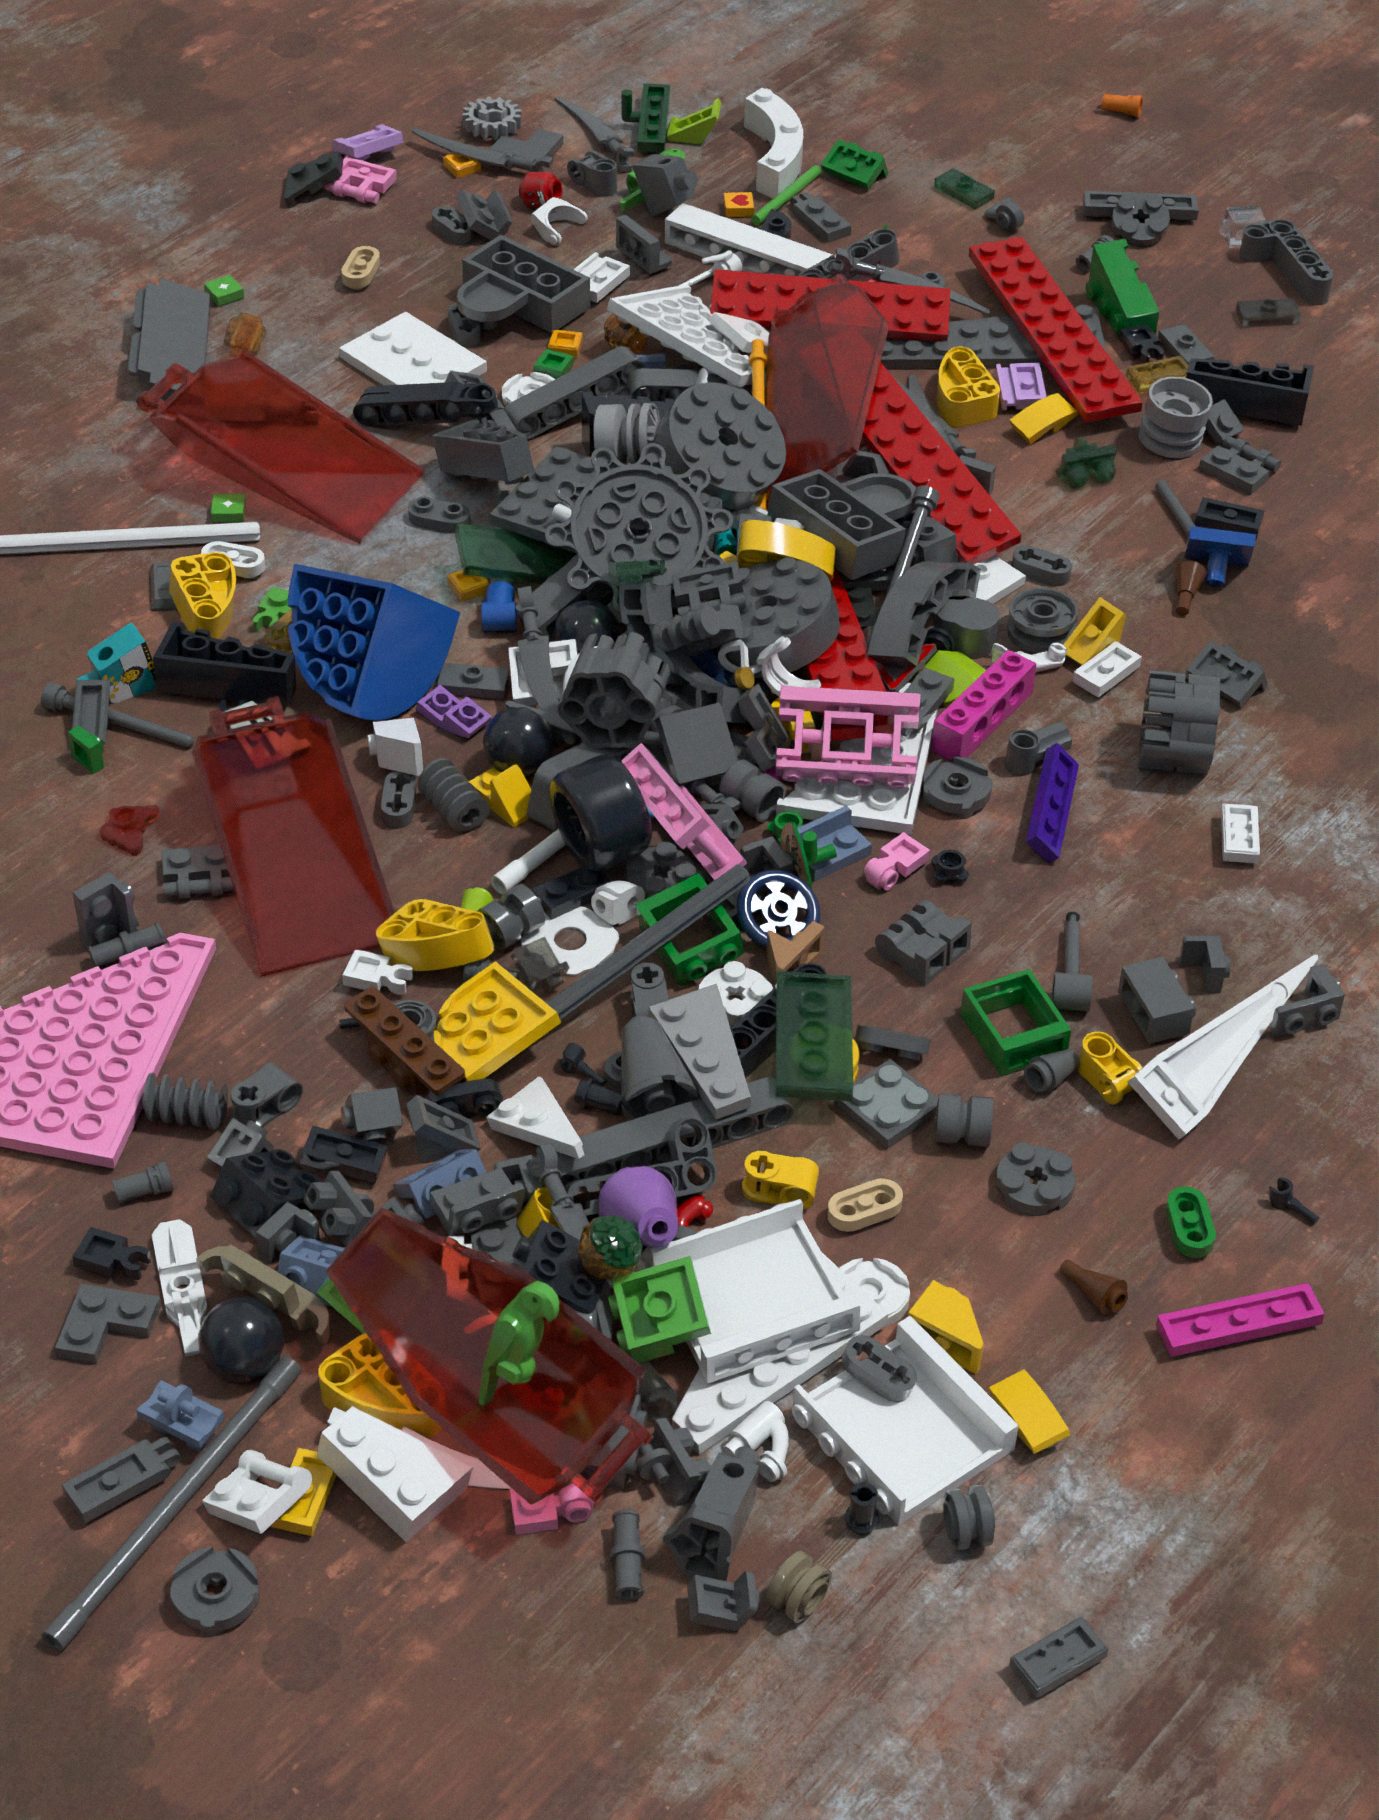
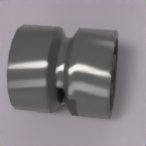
[719,759,786,823]
[935,1093,993,1148]

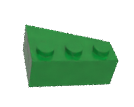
[1086,239,1159,337]

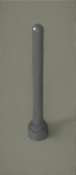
[885,486,940,599]
[41,682,194,748]

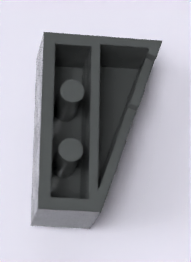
[515,555,614,642]

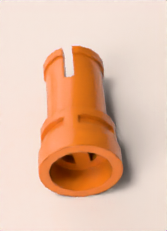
[1101,93,1143,118]

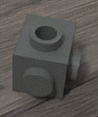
[341,1087,403,1142]

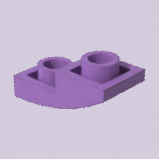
[416,685,492,738]

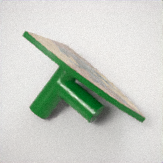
[781,822,837,889]

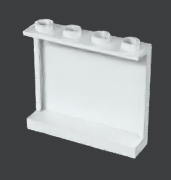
[651,1199,860,1384]
[792,1316,1019,1526]

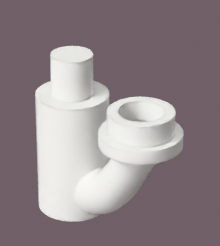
[723,1401,789,1482]

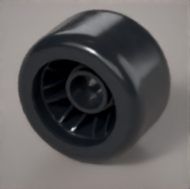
[549,754,652,872]

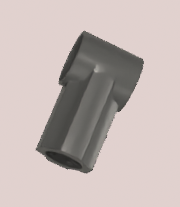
[1005,722,1072,775]

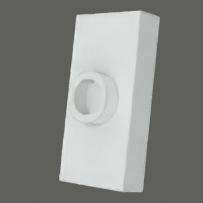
[1221,803,1260,864]

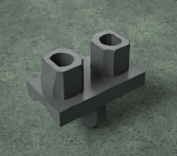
[304,1171,374,1248]
[636,1418,711,1505]

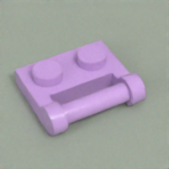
[332,124,404,160]

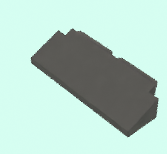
[128,278,211,408]

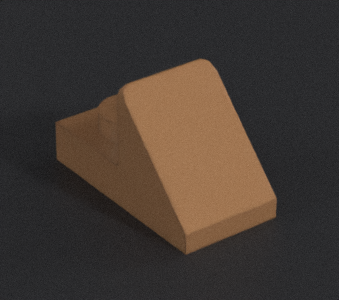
[766,921,825,987]

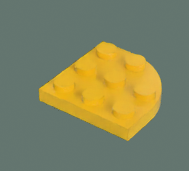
[434,961,561,1082]

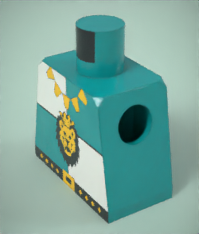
[76,622,156,704]

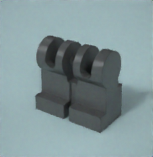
[653,604,745,656]
[875,900,972,986]

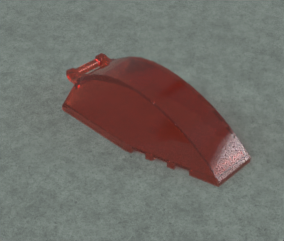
[326,1208,653,1505]

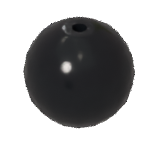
[553,600,621,654]
[483,706,554,777]
[198,1296,284,1383]

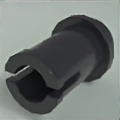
[574,1079,622,1116]
[845,1483,879,1535]

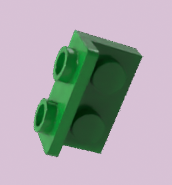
[820,139,889,190]

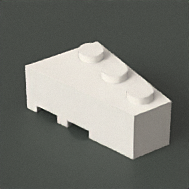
[317,1406,473,1543]

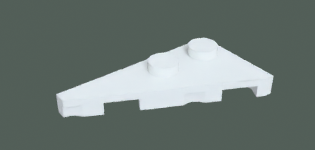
[486,1077,585,1159]

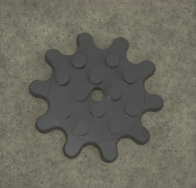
[545,443,733,614]

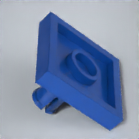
[1185,526,1256,586]

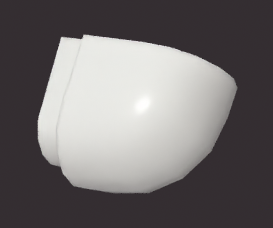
[591,881,645,925]

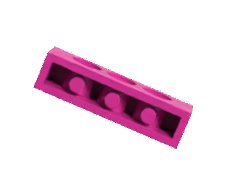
[931,650,1036,762]

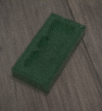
[934,168,995,209]

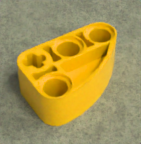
[936,346,1000,427]
[738,520,836,581]
[169,552,236,639]
[375,899,494,971]
[318,1333,444,1438]

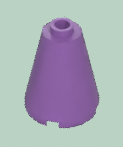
[598,1166,678,1247]

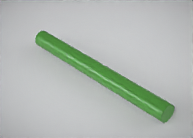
[751,165,822,226]

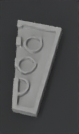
[649,983,751,1119]

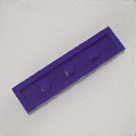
[1026,743,1079,863]

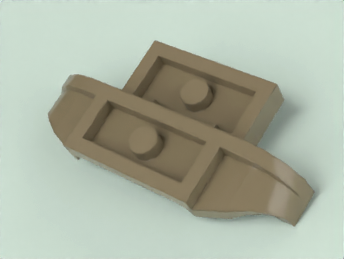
[196,1244,331,1346]

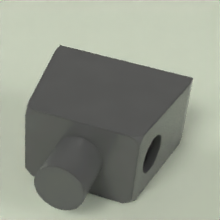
[632,154,698,216]

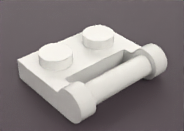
[202,1450,312,1534]

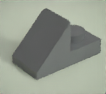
[407,1095,481,1163]

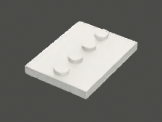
[339,312,487,386]

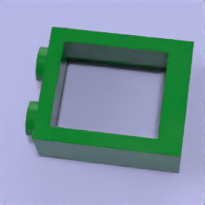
[635,873,744,986]
[960,969,1071,1076]

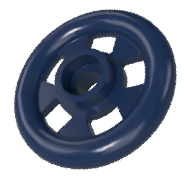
[736,870,820,949]

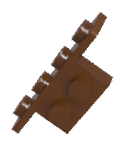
[344,986,465,1097]

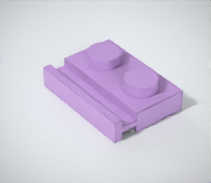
[995,363,1047,410]

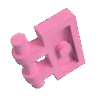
[324,157,397,204]

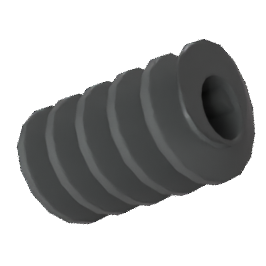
[418,758,490,832]
[142,1072,228,1130]

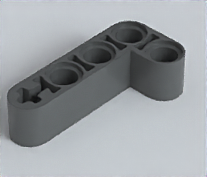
[1239,219,1334,305]
[527,742,635,832]
[564,1118,717,1215]

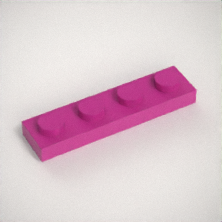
[1156,1283,1325,1357]

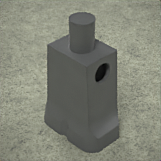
[663,1446,759,1581]

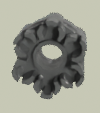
[557,632,671,749]
[1138,670,1220,775]

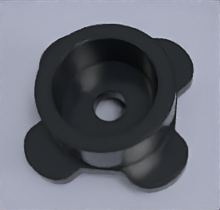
[931,849,969,882]

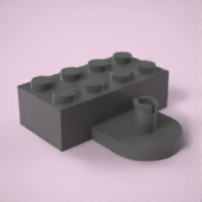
[457,235,590,333]
[767,469,916,580]

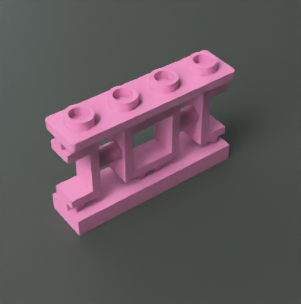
[775,686,920,788]

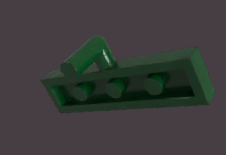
[621,83,670,154]

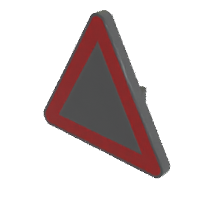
[874,644,937,692]

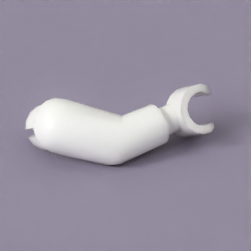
[991,643,1067,673]

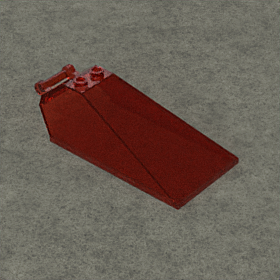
[765,274,890,510]
[136,349,425,545]
[192,696,395,977]

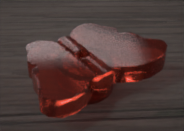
[99,805,160,856]

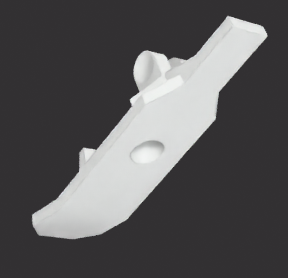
[152,1219,208,1357]

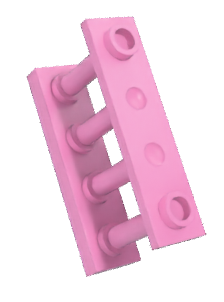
[621,743,747,880]

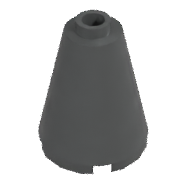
[621,1016,698,1121]

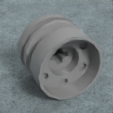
[1138,376,1213,458]
[594,403,660,465]

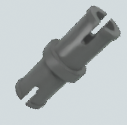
[88,922,166,968]
[610,1509,645,1601]

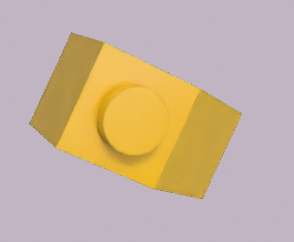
[908,1280,984,1374]

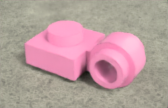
[863,832,930,891]
[510,1479,595,1535]

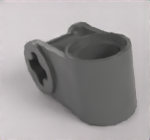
[567,150,618,196]
[631,962,671,1018]
[230,1063,303,1127]

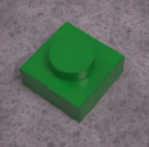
[534,349,573,379]
[68,725,104,774]

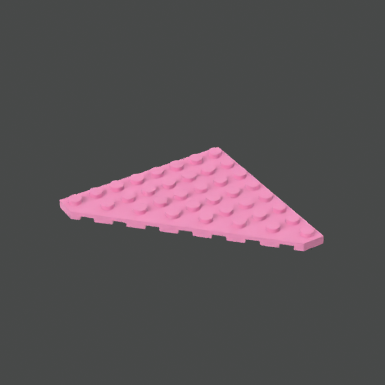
[0,933,216,1169]

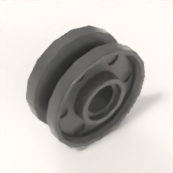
[1007,588,1078,653]

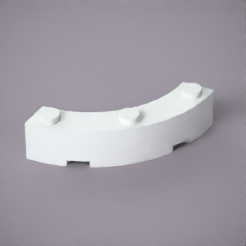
[744,88,803,199]

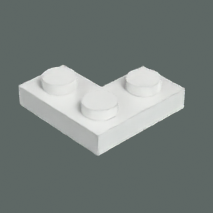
[508,639,578,706]

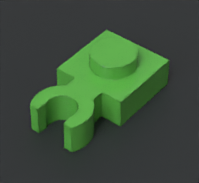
[253,587,292,637]

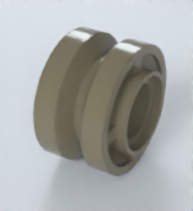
[766,1551,832,1623]

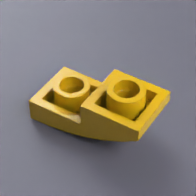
[1010,393,1078,445]
[988,1369,1070,1454]

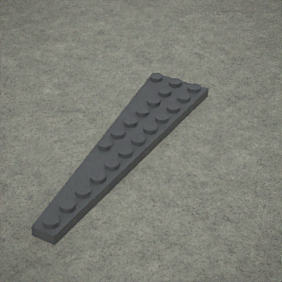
[749,305,1107,370]

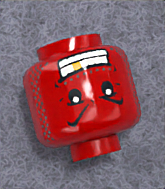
[519,172,563,209]

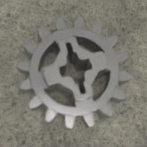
[462,97,522,140]

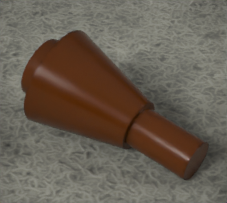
[1175,560,1207,616]
[1060,1259,1128,1315]

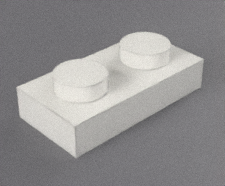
[1072,641,1142,698]

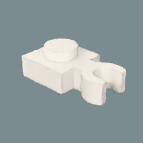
[342,949,413,994]

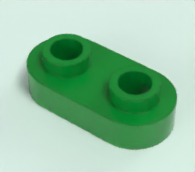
[1165,1186,1216,1258]

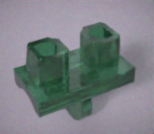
[1056,436,1117,489]

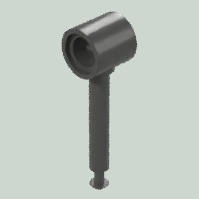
[1052,912,1093,1012]

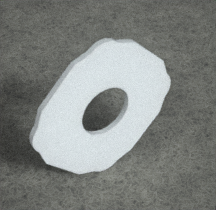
[521,907,619,977]

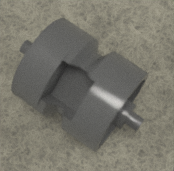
[477,884,546,951]

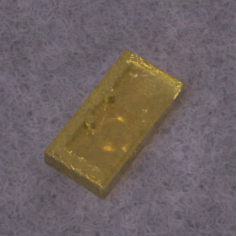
[1126,356,1189,393]

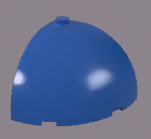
[288,564,460,720]

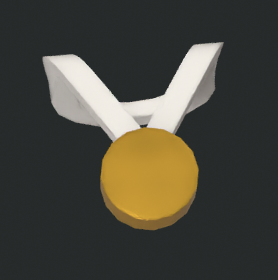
[718,640,762,690]

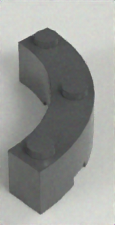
[867,561,981,666]
[619,583,747,724]

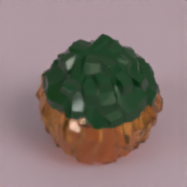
[578,1215,643,1279]

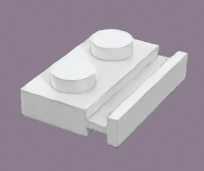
[574,252,630,303]

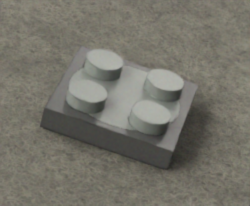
[834,1059,938,1149]

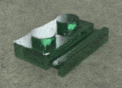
[608,559,665,583]

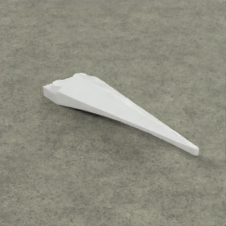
[1128,955,1318,1140]

